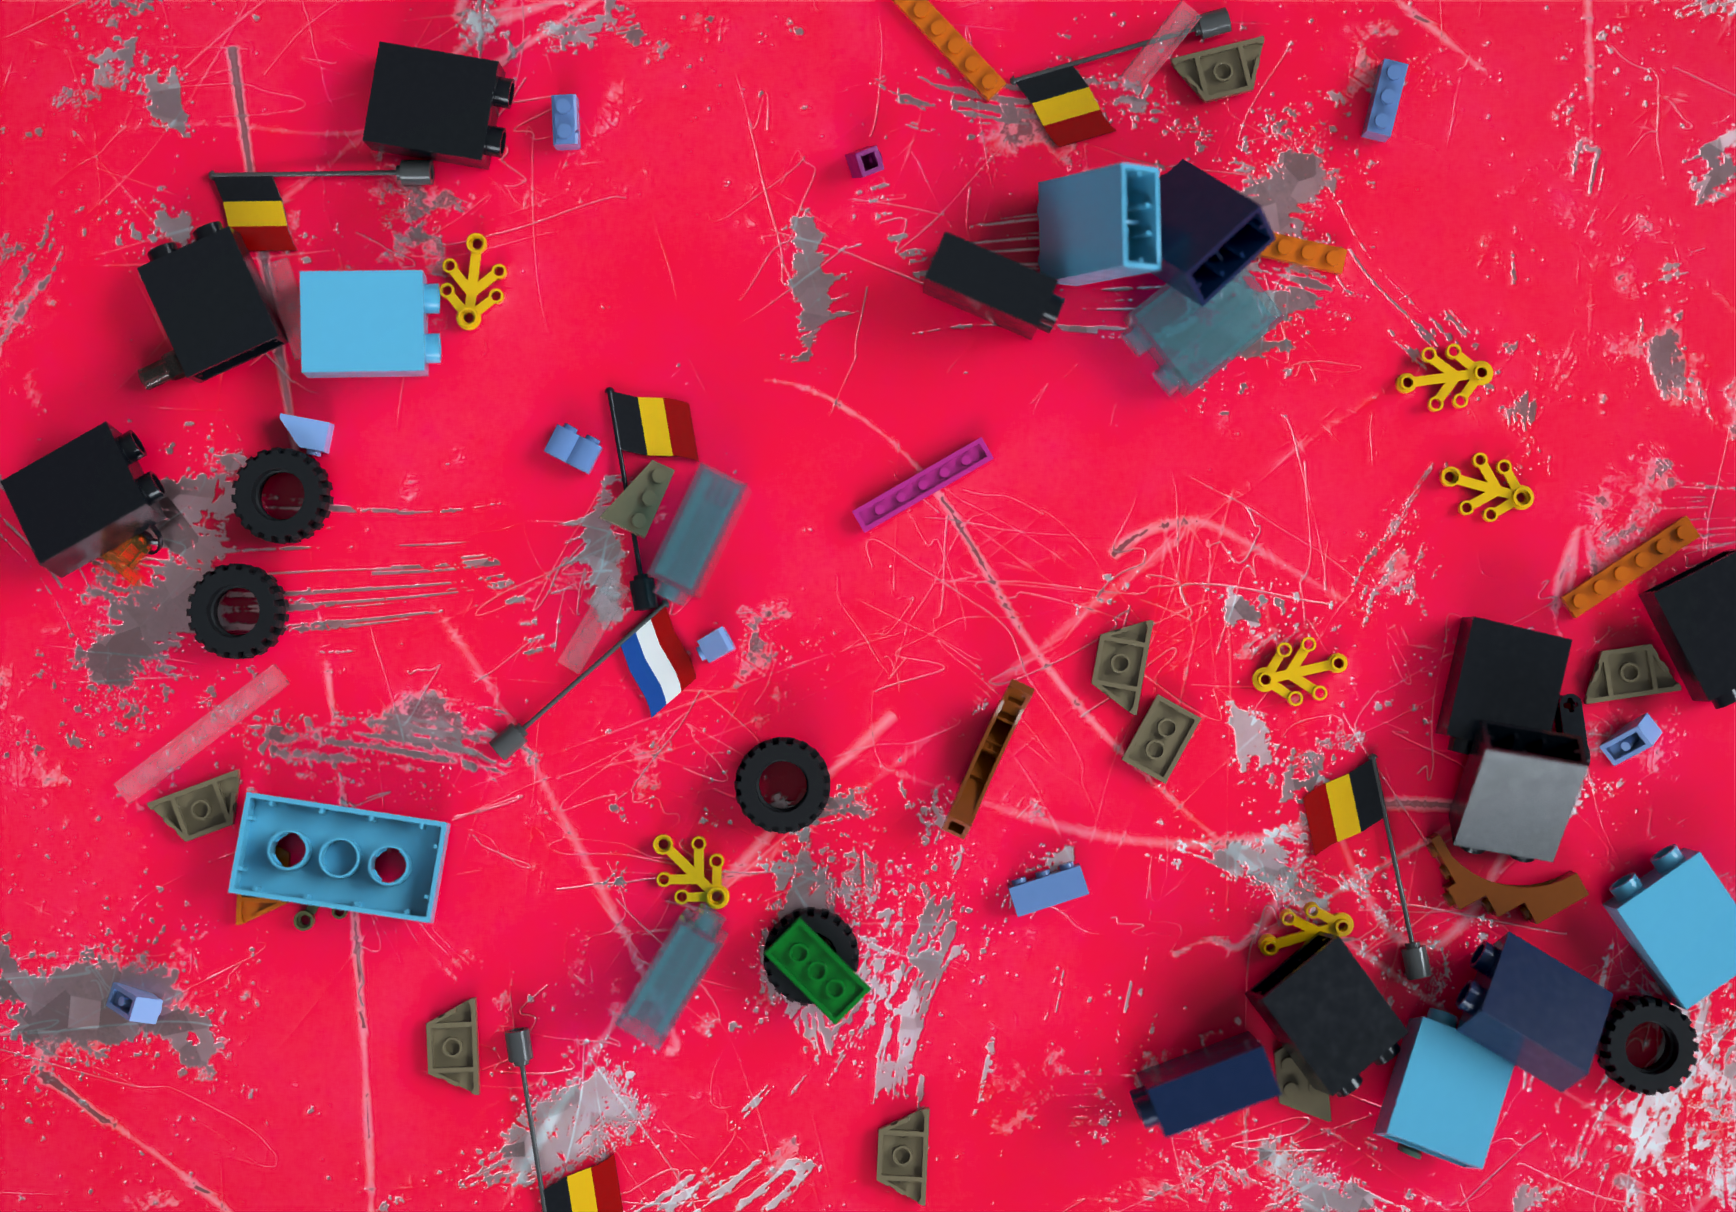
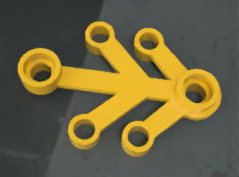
[440,233,508,330]
[1395,344,1493,412]
[1439,452,1534,522]
[1252,637,1348,706]
[653,834,730,909]
[1258,902,1354,956]

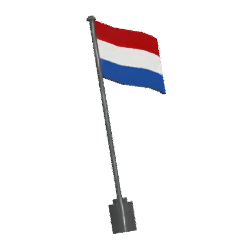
[489,600,696,761]

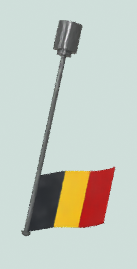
[1010,7,1232,148]
[208,160,435,251]
[1303,753,1432,980]
[504,1027,623,1212]

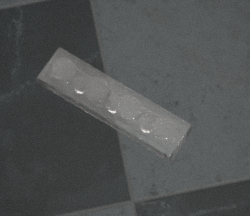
[1117,0,1202,96]
[263,257,301,360]
[557,576,631,674]

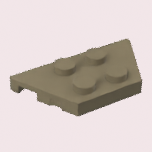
[1170,36,1265,103]
[1091,620,1154,715]
[1583,644,1682,704]
[147,769,241,842]
[426,997,480,1095]
[1273,1046,1332,1122]
[876,1107,930,1206]

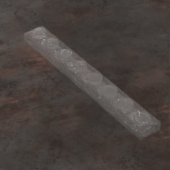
[114,664,290,804]

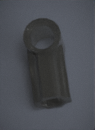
[137,350,186,390]

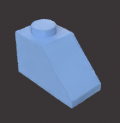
[279,413,334,457]
[696,627,736,663]
[1599,712,1663,766]
[106,982,163,1024]

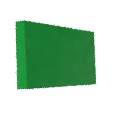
[763,916,871,1025]

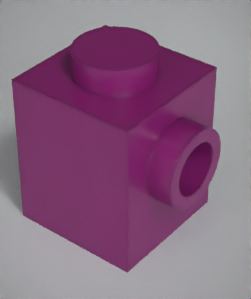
[845,145,885,178]

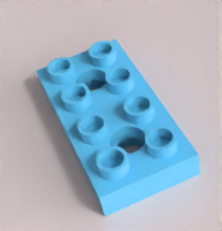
[228,792,451,923]

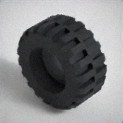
[231,447,334,544]
[186,563,289,659]
[735,737,831,834]
[763,907,859,1006]
[1595,995,1699,1095]

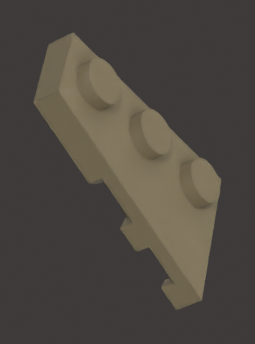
[599,460,675,538]

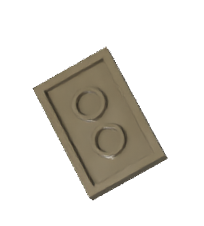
[1121,694,1202,784]

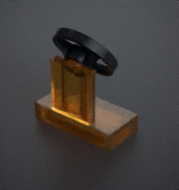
[101,525,163,586]

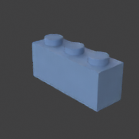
[1361,58,1409,143]
[1007,861,1089,917]

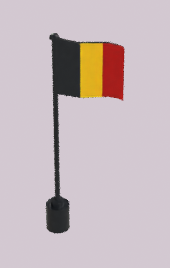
[605,387,699,611]

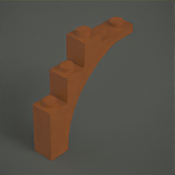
[941,679,1035,839]
[1426,833,1589,924]

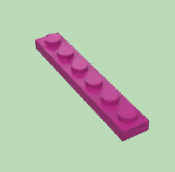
[852,437,994,533]

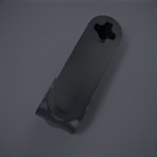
[1554,694,1590,766]

